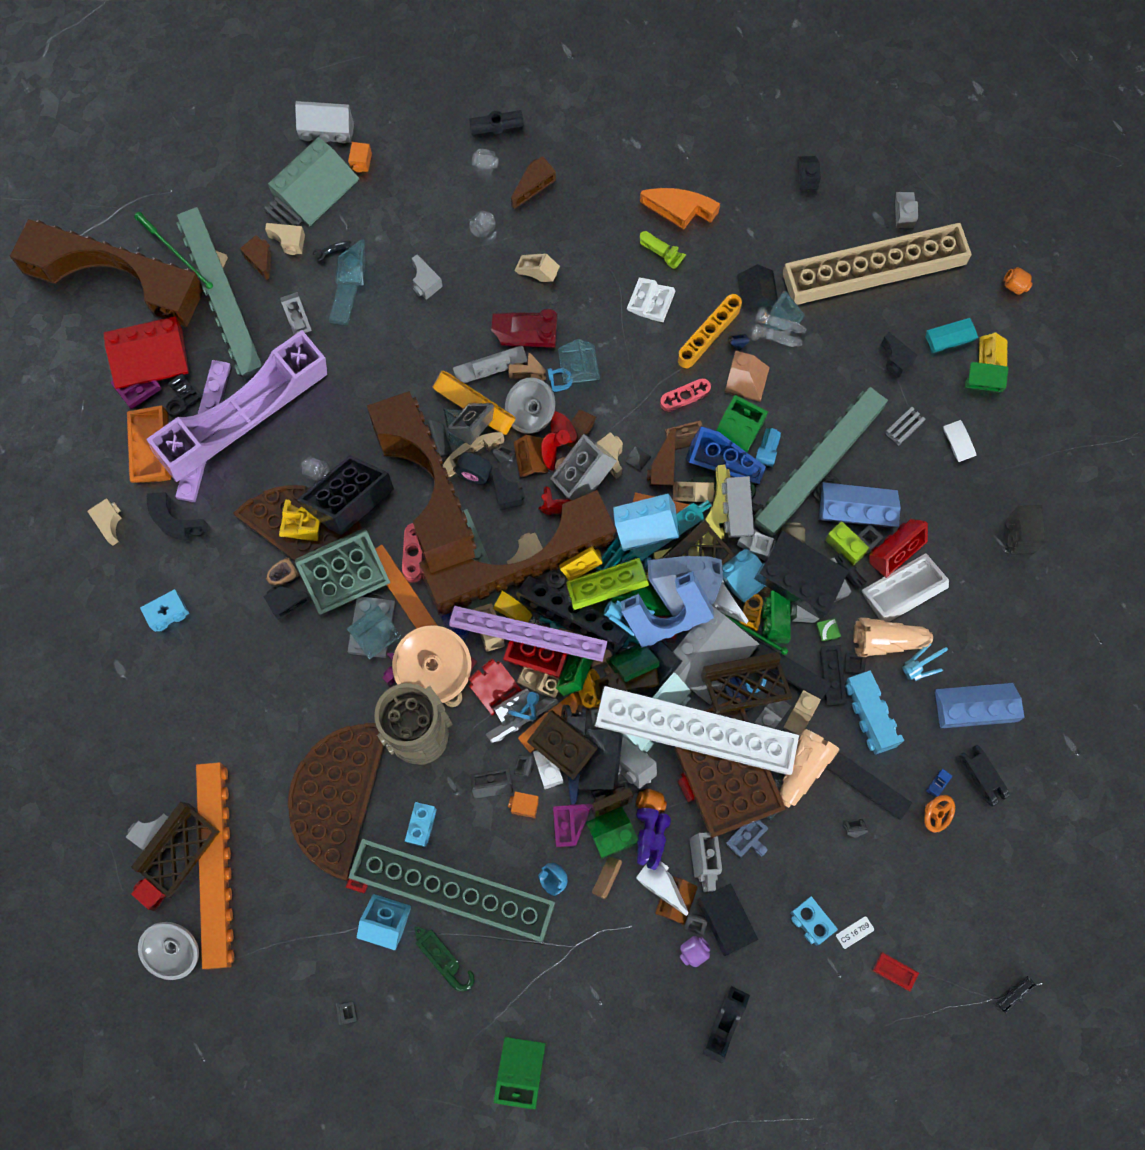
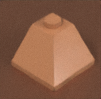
[725,351,770,402]

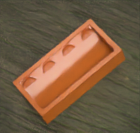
[127,405,171,483]

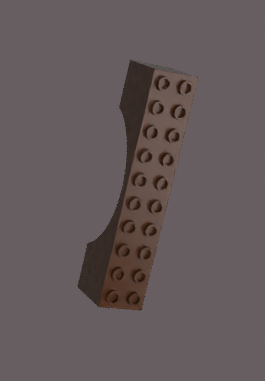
[10,219,204,327]
[367,391,477,573]
[419,490,617,615]

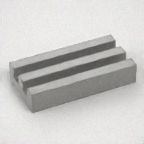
[885,407,925,446]

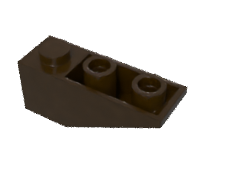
[595,668,659,700]

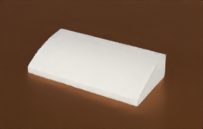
[862,553,949,622]

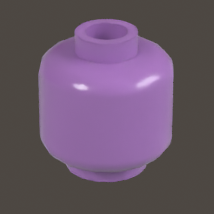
[680,936,711,967]

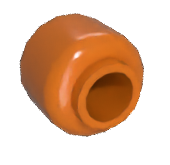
[1003,267,1033,295]
[636,788,667,814]

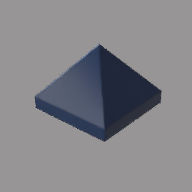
[728,334,749,351]

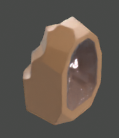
[266,558,300,586]

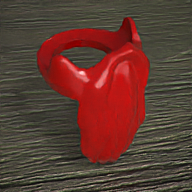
[538,486,572,515]

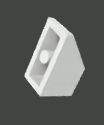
[533,750,563,789]

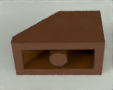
[240,235,271,280]

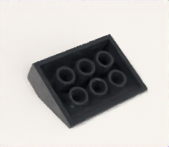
[297,455,394,535]
[754,530,849,619]

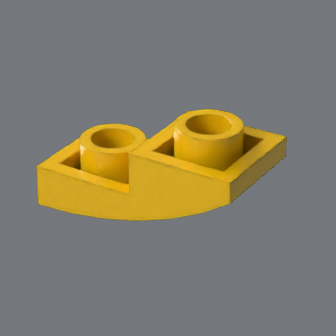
[492,591,532,623]

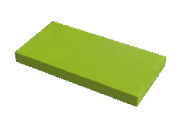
[566,558,649,610]

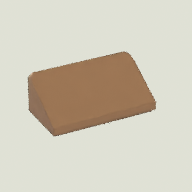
[665,421,703,450]
[592,857,622,900]

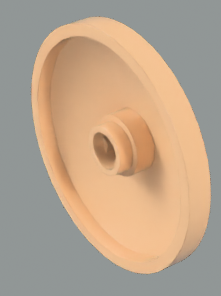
[392,625,471,703]

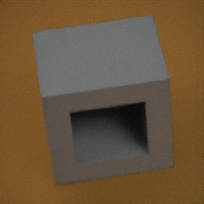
[858,525,884,554]

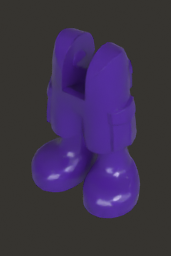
[636,808,671,870]

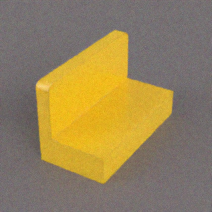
[979,333,1008,366]
[559,546,603,581]

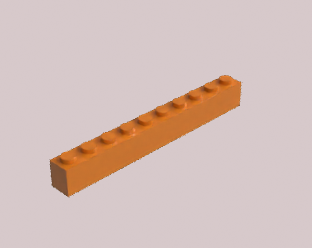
[196,762,234,970]

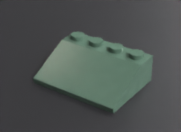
[268,137,360,227]
[295,528,390,615]

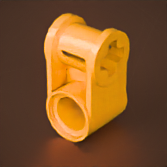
[739,594,763,632]
[578,669,601,708]

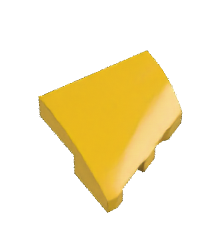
[279,499,320,541]

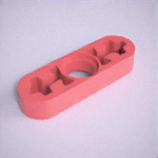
[660,379,711,412]

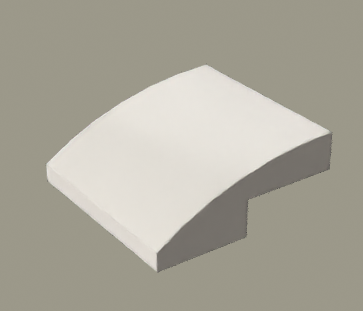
[627,277,676,322]

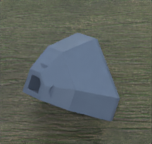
[648,556,723,617]

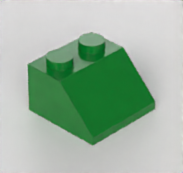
[586,807,638,860]

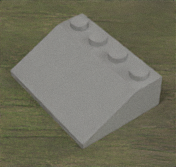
[673,606,760,705]

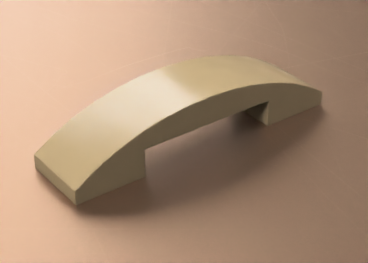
[443,432,505,477]

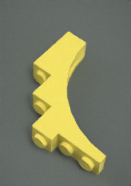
[652,465,730,560]

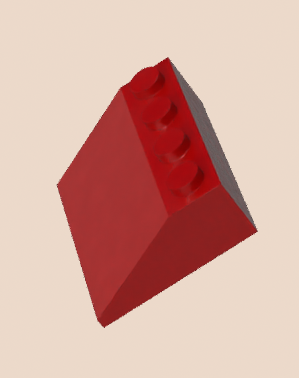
[103,316,189,389]

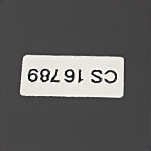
[836,916,874,949]

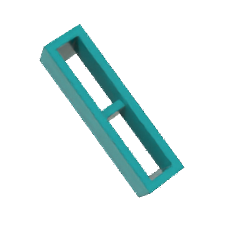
[925,318,978,353]
[595,536,630,572]

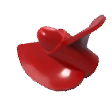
[541,411,577,471]

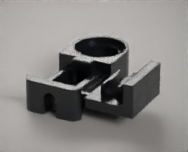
[166,374,202,418]

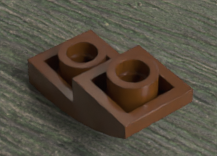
[565,409,597,448]

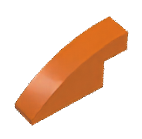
[640,188,720,229]

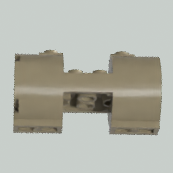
[374,683,453,765]

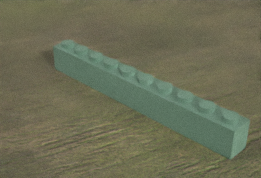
[176,207,263,380]
[753,387,888,538]

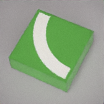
[816,618,841,642]

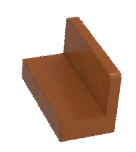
[514,435,548,477]
[655,876,698,925]

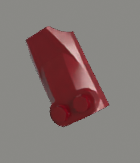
[491,309,558,348]

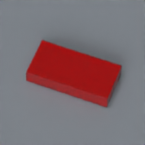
[872,952,919,991]

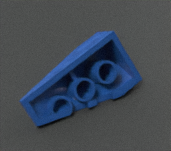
[686,426,766,484]

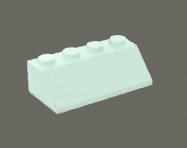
[623,672,691,752]

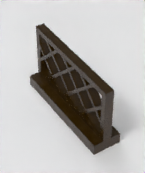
[646,520,734,575]
[701,652,792,714]
[131,801,220,898]

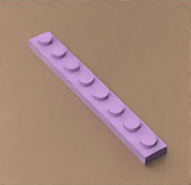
[175,360,231,502]
[449,606,607,662]

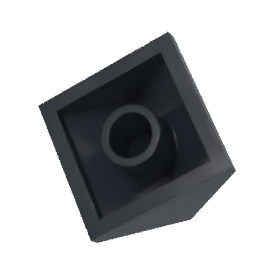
[737,264,779,309]

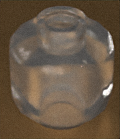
[472,148,499,173]
[469,211,496,238]
[301,456,330,483]

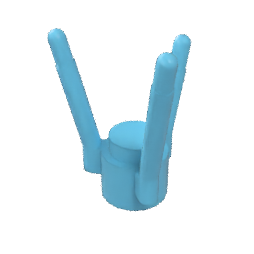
[603,600,655,636]
[902,644,948,681]

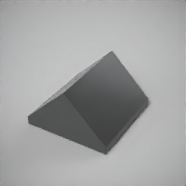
[447,403,494,445]

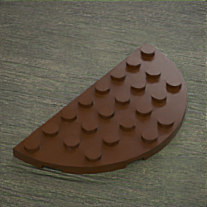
[233,485,362,604]
[288,723,384,881]

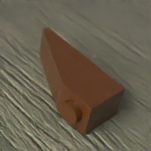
[511,156,556,209]
[647,428,676,486]

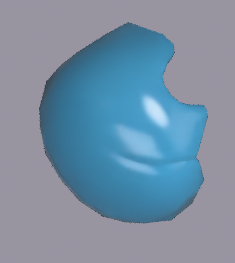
[538,863,568,896]

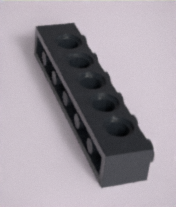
[516,576,630,654]

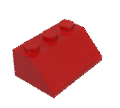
[869,519,928,578]
[503,640,569,678]

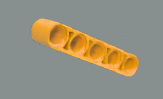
[678,294,742,368]
[432,371,516,435]

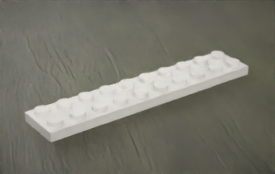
[595,686,799,775]

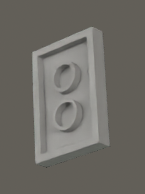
[347,597,396,658]

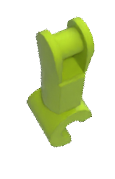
[640,231,686,269]

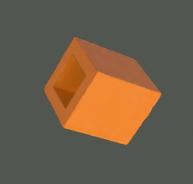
[348,142,372,172]
[508,792,539,818]

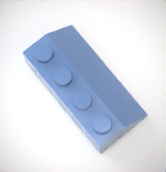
[818,482,901,528]
[935,683,1025,728]

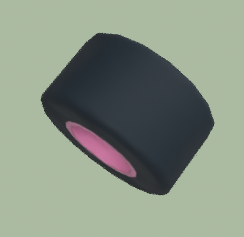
[455,453,492,484]

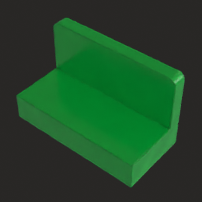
[965,362,1008,392]

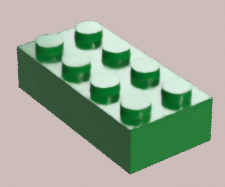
[556,654,593,696]

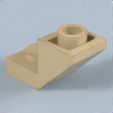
[516,667,559,699]

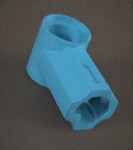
[756,428,781,468]

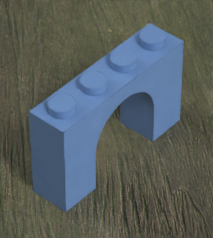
[621,571,714,648]

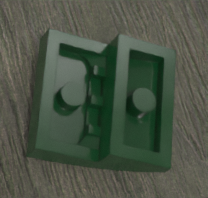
[606,643,659,682]

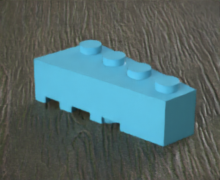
[845,670,904,755]

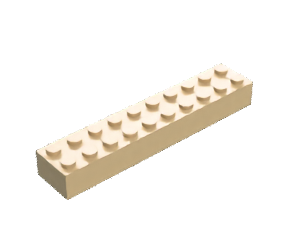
[783,223,972,306]

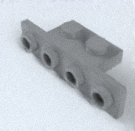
[453,346,528,383]
[486,688,559,743]

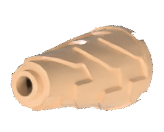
[853,618,933,657]
[779,729,839,808]

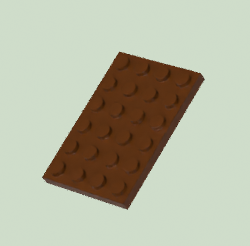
[674,698,786,839]

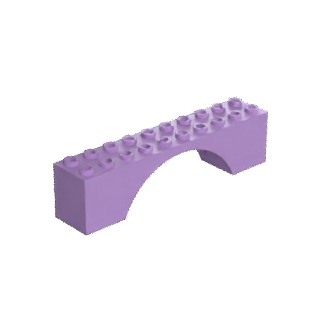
[146,330,327,482]

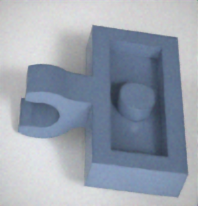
[726,820,768,858]

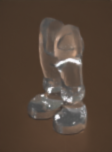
[750,307,806,346]

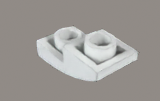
[943,420,976,462]

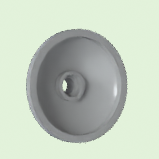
[505,378,555,434]
[138,922,199,980]

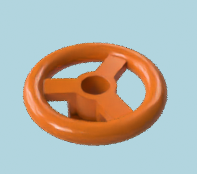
[924,795,955,833]

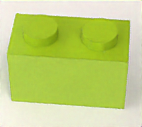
[825,521,869,566]

